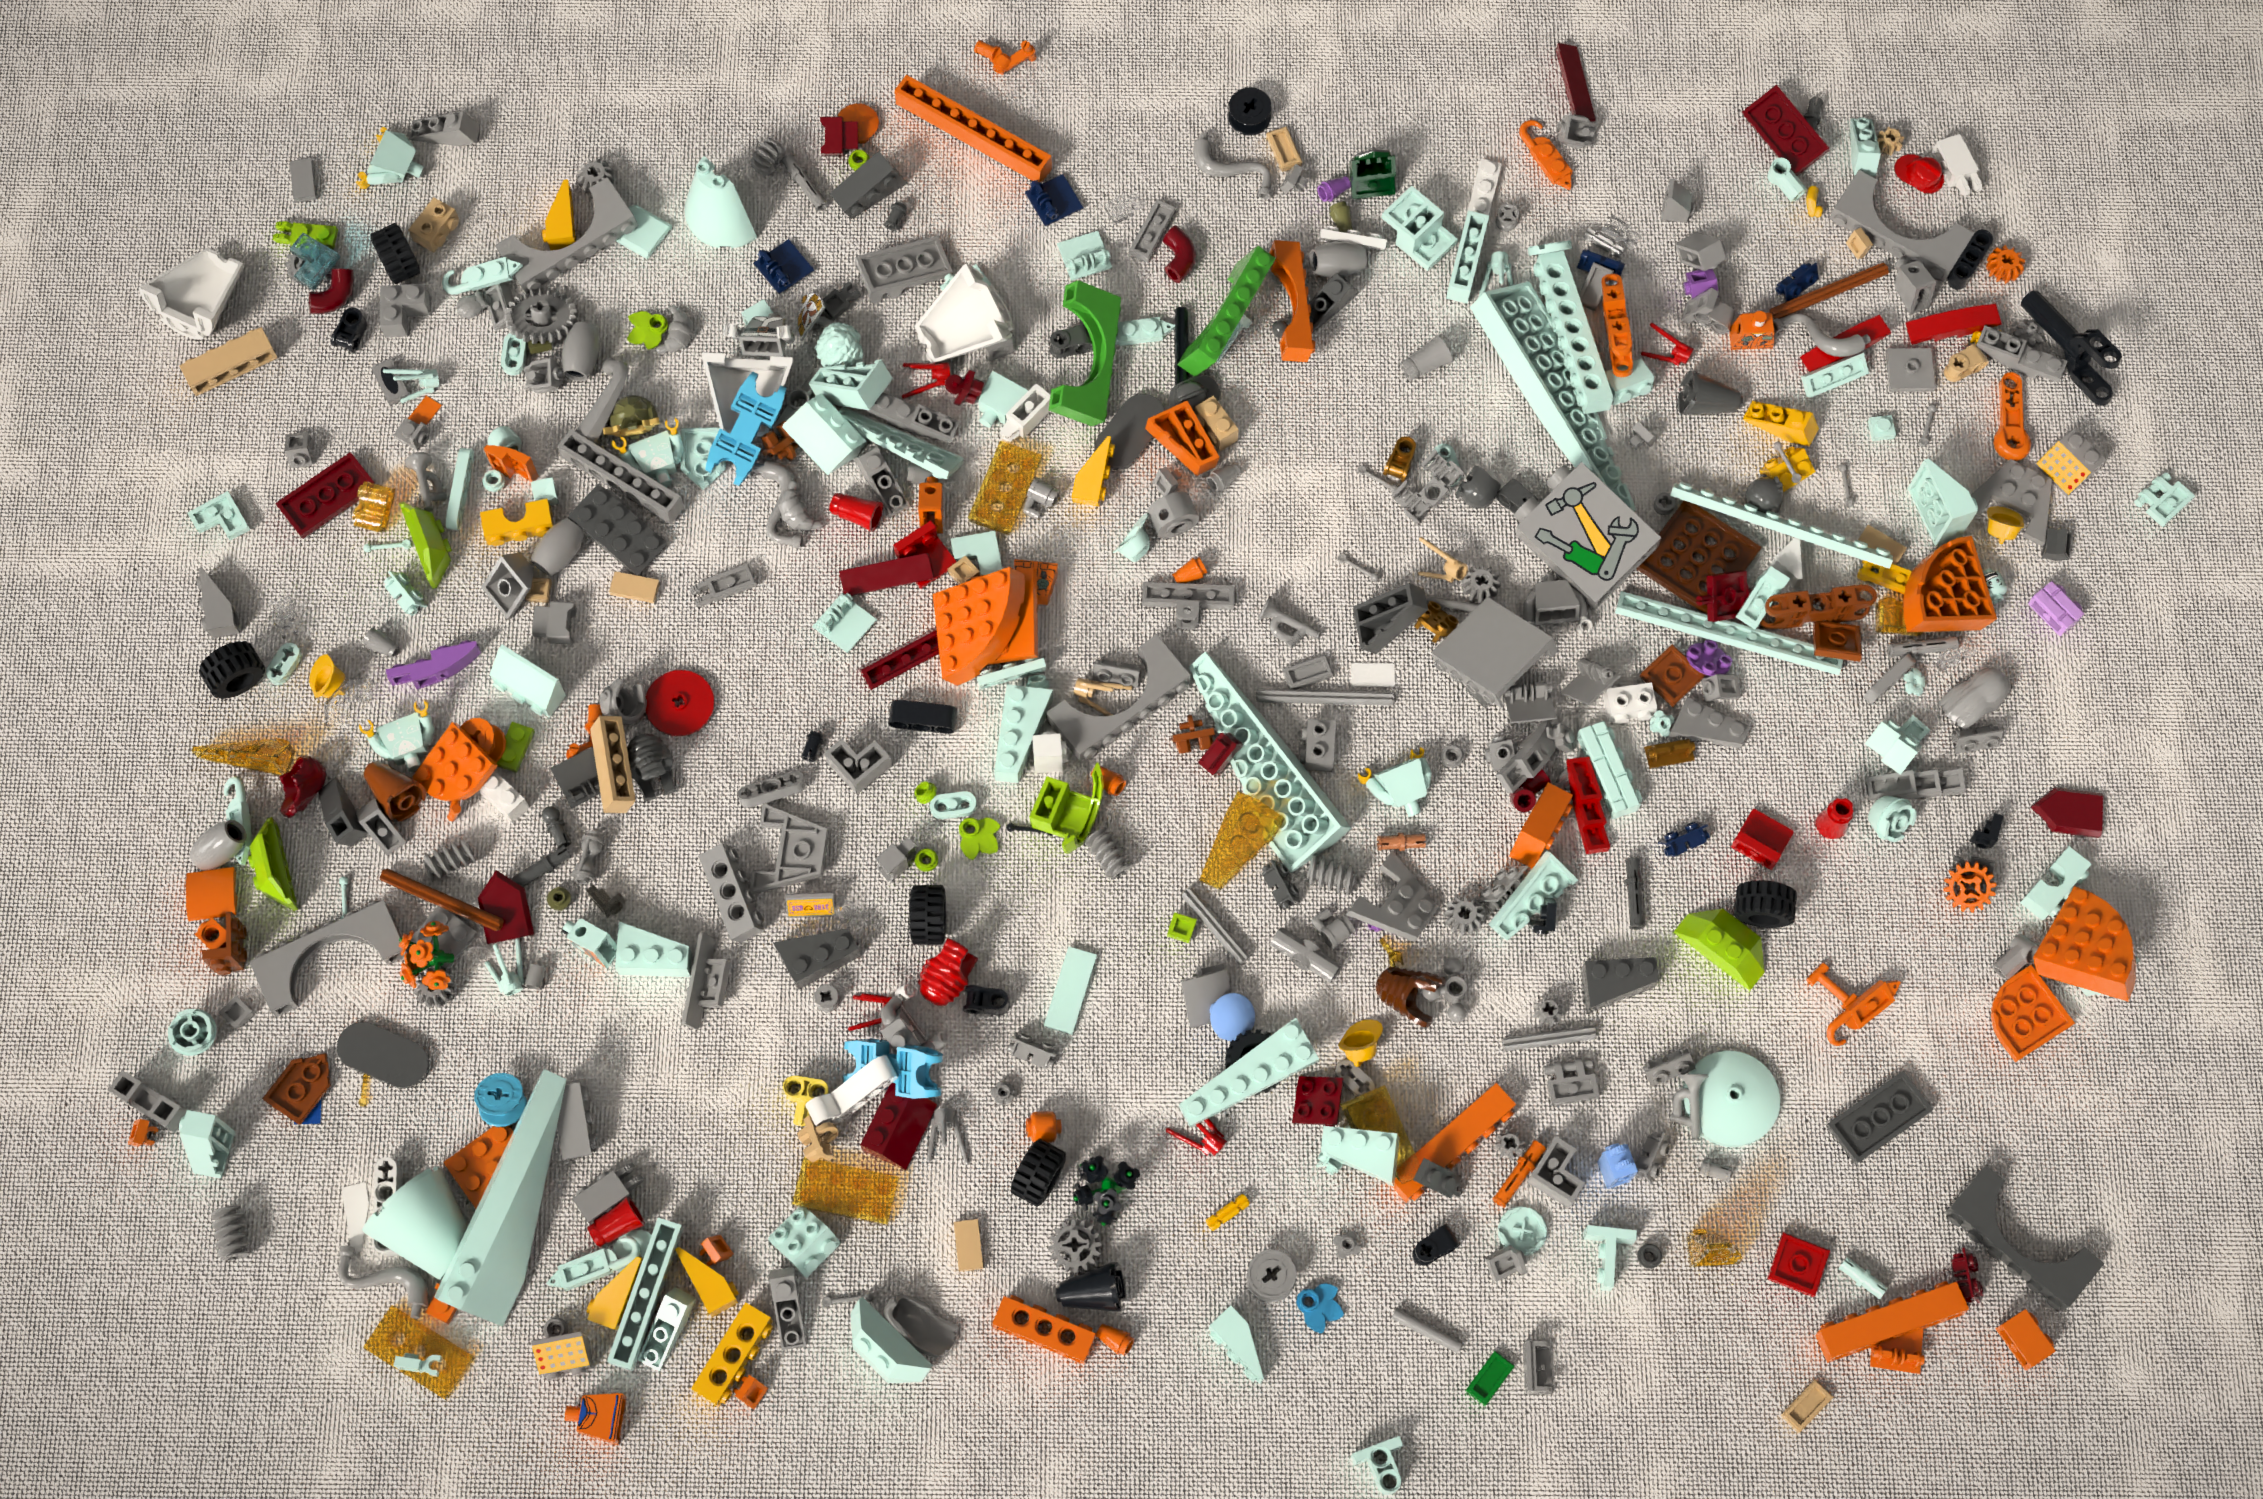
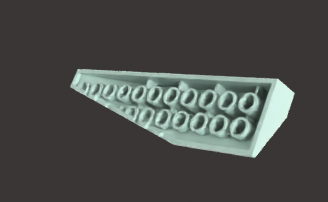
[1470,282,1636,511]

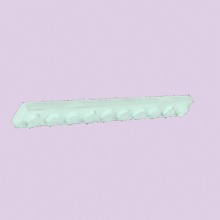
[1670,482,1893,569]
[1615,591,1843,675]

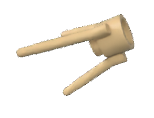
[1418,537,1468,583]
[1074,678,1133,716]

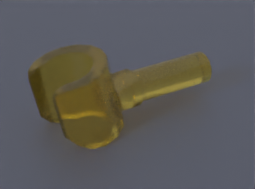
[1379,938,1404,967]

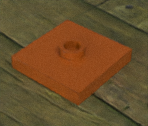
[1813,621,1862,662]
[1639,644,1706,707]

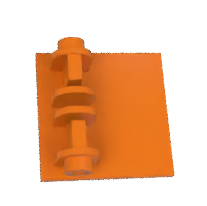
[1870,1329,1925,1374]

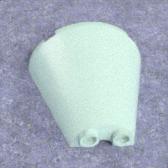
[685,156,757,248]
[362,1166,468,1280]

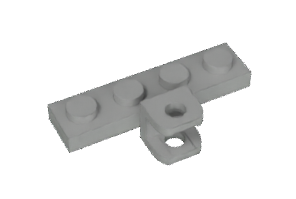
[1142,582,1234,630]

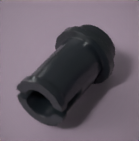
[801,731,824,762]

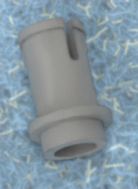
[1699,1159,1732,1182]

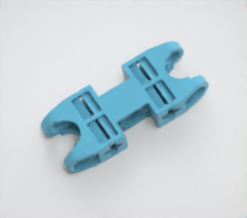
[705,372,787,486]
[843,1038,943,1099]

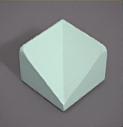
[531,477,559,506]

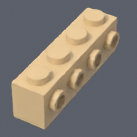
[179,327,278,396]
[590,716,636,813]

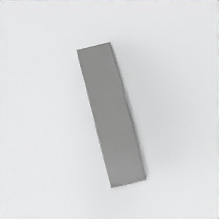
[1866,768,1966,801]

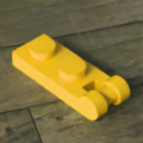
[1857,560,1912,594]

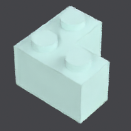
[1865,719,1923,775]

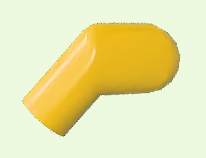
[1806,186,1823,218]

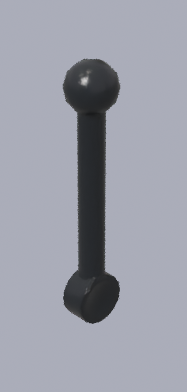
[1006,823,1053,836]

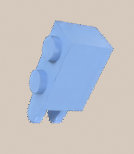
[1597,1143,1638,1189]

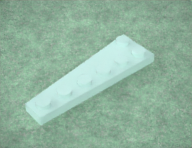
[839,407,964,479]
[1179,1018,1319,1127]

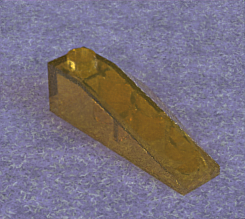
[192,738,296,776]
[1199,791,1285,890]
[1340,1085,1420,1184]
[1686,1229,1743,1267]

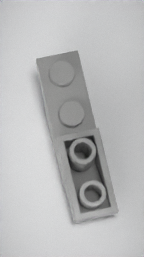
[1976,325,2068,383]
[867,392,960,442]
[1496,720,1556,793]

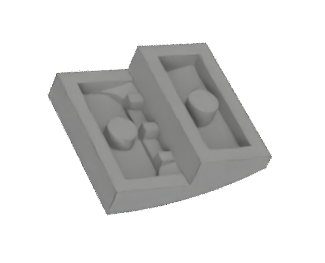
[1180,969,1231,1028]

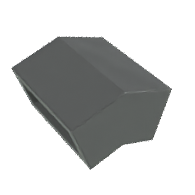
[2042,527,2072,561]

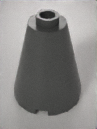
[1677,371,1743,415]

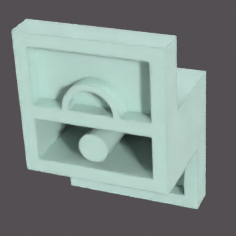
[1381,186,1458,271]

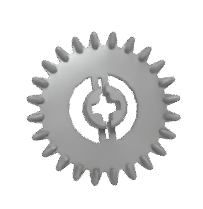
[504,287,579,344]

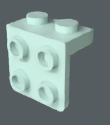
[768,1205,841,1278]

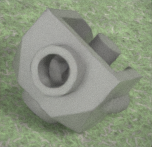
[1556,114,1597,149]
[524,358,564,394]

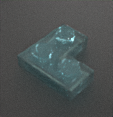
[290,233,340,291]

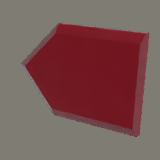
[2030,787,2103,838]
[478,870,535,945]

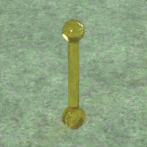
[358,1074,368,1107]

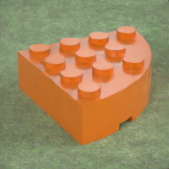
[1903,536,1997,632]
[933,567,1025,686]
[2033,886,2136,1001]

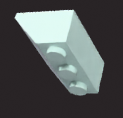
[782,393,867,475]
[490,644,566,718]

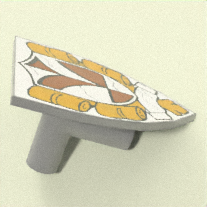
[797,293,834,341]

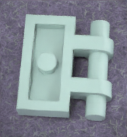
[2134,473,2195,527]

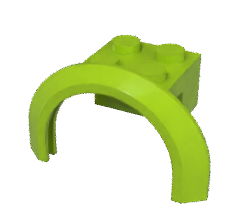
[1029,763,1104,854]

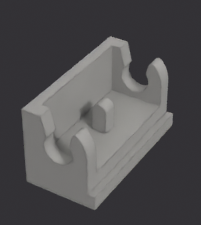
[1522,1340,1553,1394]

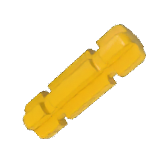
[1206,1194,1250,1231]

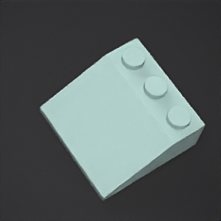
[1908,458,1978,547]

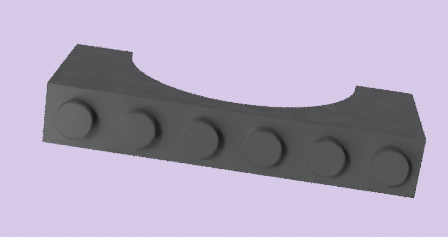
[1944,1165,2105,1311]

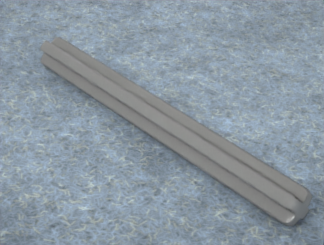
[1256,689,1394,706]

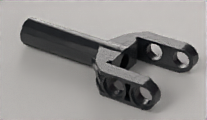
[2021,290,2122,406]

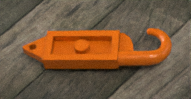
[1519,120,1573,190]
[1827,980,1901,1046]

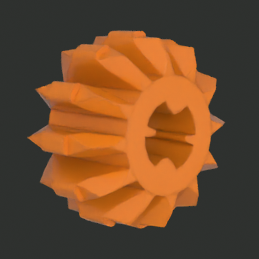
[1986,245,2025,284]

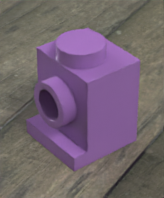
[1683,269,1719,298]

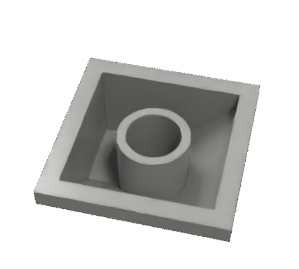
[481,552,534,620]

